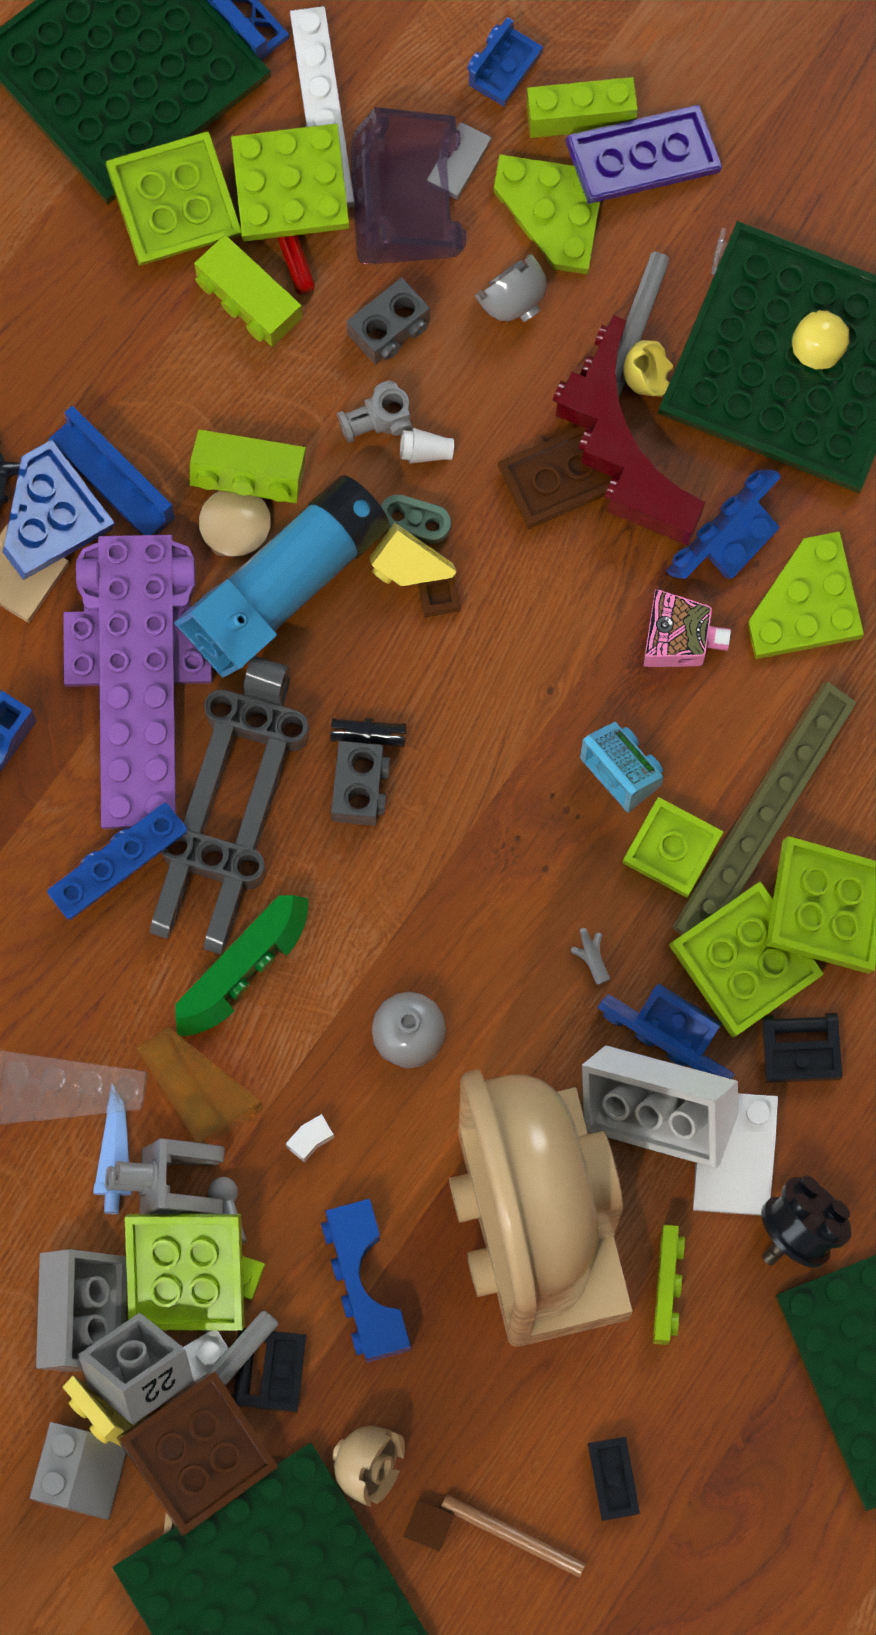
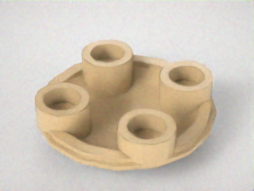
[199,491,271,556]

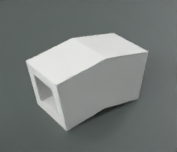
[286,1114,334,1163]

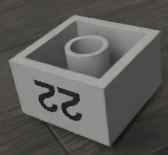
[78,1313,194,1425]

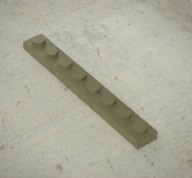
[671,682,857,935]

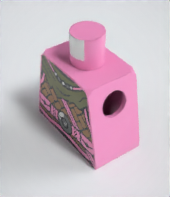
[643,590,731,667]

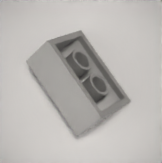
[36,1249,127,1372]

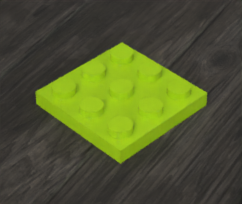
[231,123,350,242]
[106,131,242,266]
[766,836,876,974]
[668,881,824,1038]
[125,1214,245,1331]

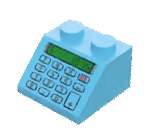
[580,722,664,813]

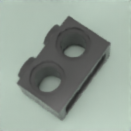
[347,277,430,365]
[331,741,390,826]

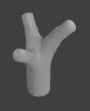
[571,928,610,985]

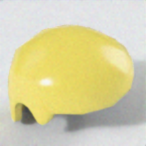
[792,310,850,369]
[623,340,673,397]

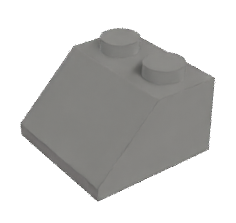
[30,1422,126,1520]

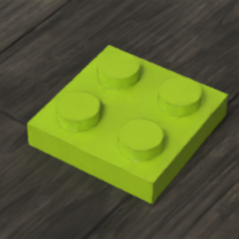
[622,797,724,898]

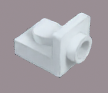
[183,1330,229,1382]

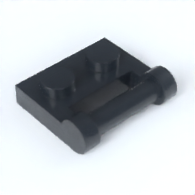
[761,1012,842,1083]
[231,1328,307,1413]

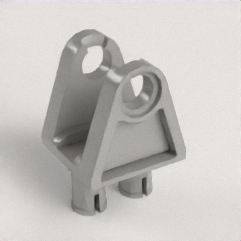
[105,1139,225,1214]

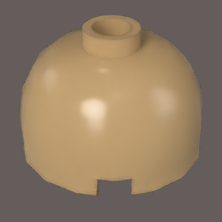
[333,1426,405,1506]

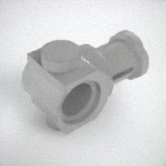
[337,381,413,443]

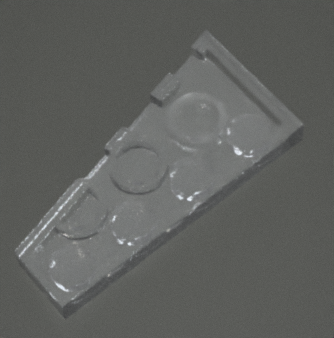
[0,1051,148,1125]

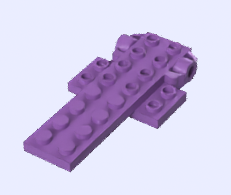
[63,535,212,829]

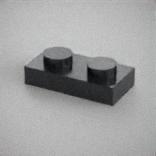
[587,1437,640,1521]

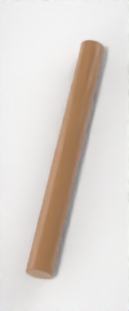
[440,1494,586,1578]

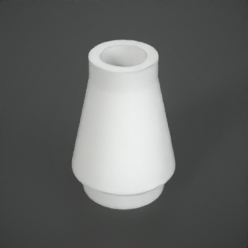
[400,427,454,464]

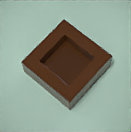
[418,576,460,618]
[403,1500,454,1552]

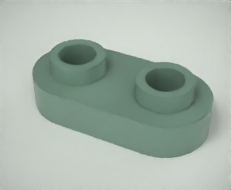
[381,495,451,544]

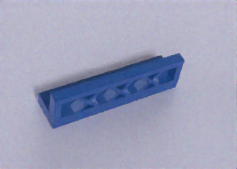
[207,0,289,60]
[48,406,175,535]

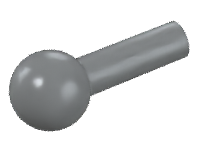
[208,1177,247,1245]

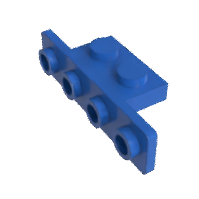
[666,469,781,579]
[47,803,187,920]
[598,983,735,1079]

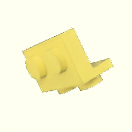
[63,1376,148,1447]

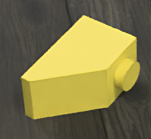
[369,522,457,586]

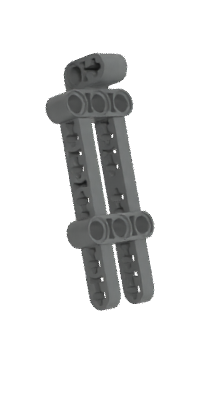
[150,656,309,955]

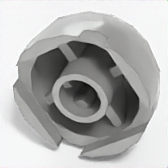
[474,254,547,322]
[371,991,446,1069]

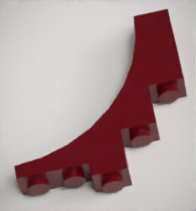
[552,315,705,546]

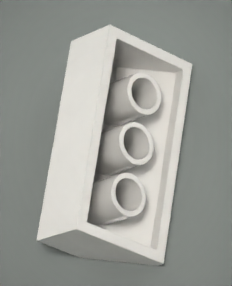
[582,1045,738,1168]

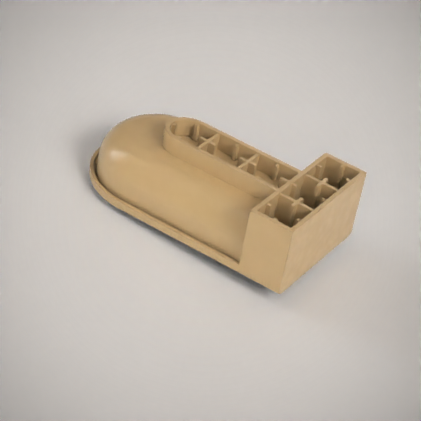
[449,1069,633,1347]

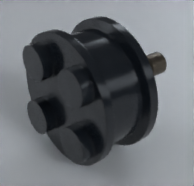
[761,1175,851,1268]

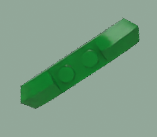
[175,895,309,1037]

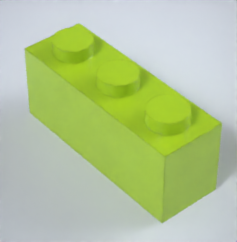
[526,77,638,138]
[194,235,303,347]
[190,429,306,503]

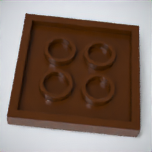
[117,1370,278,1536]

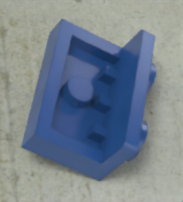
[467,17,543,107]

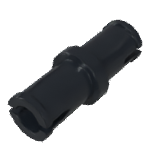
[330,718,407,747]

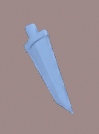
[93,1083,132,1214]

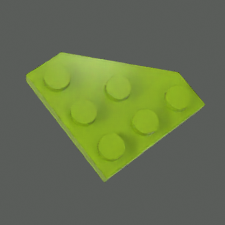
[494,154,600,275]
[748,532,864,659]

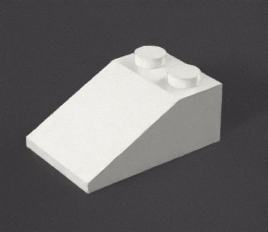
[693,1093,778,1215]

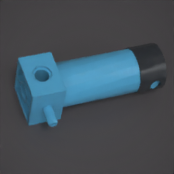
[174,475,390,678]

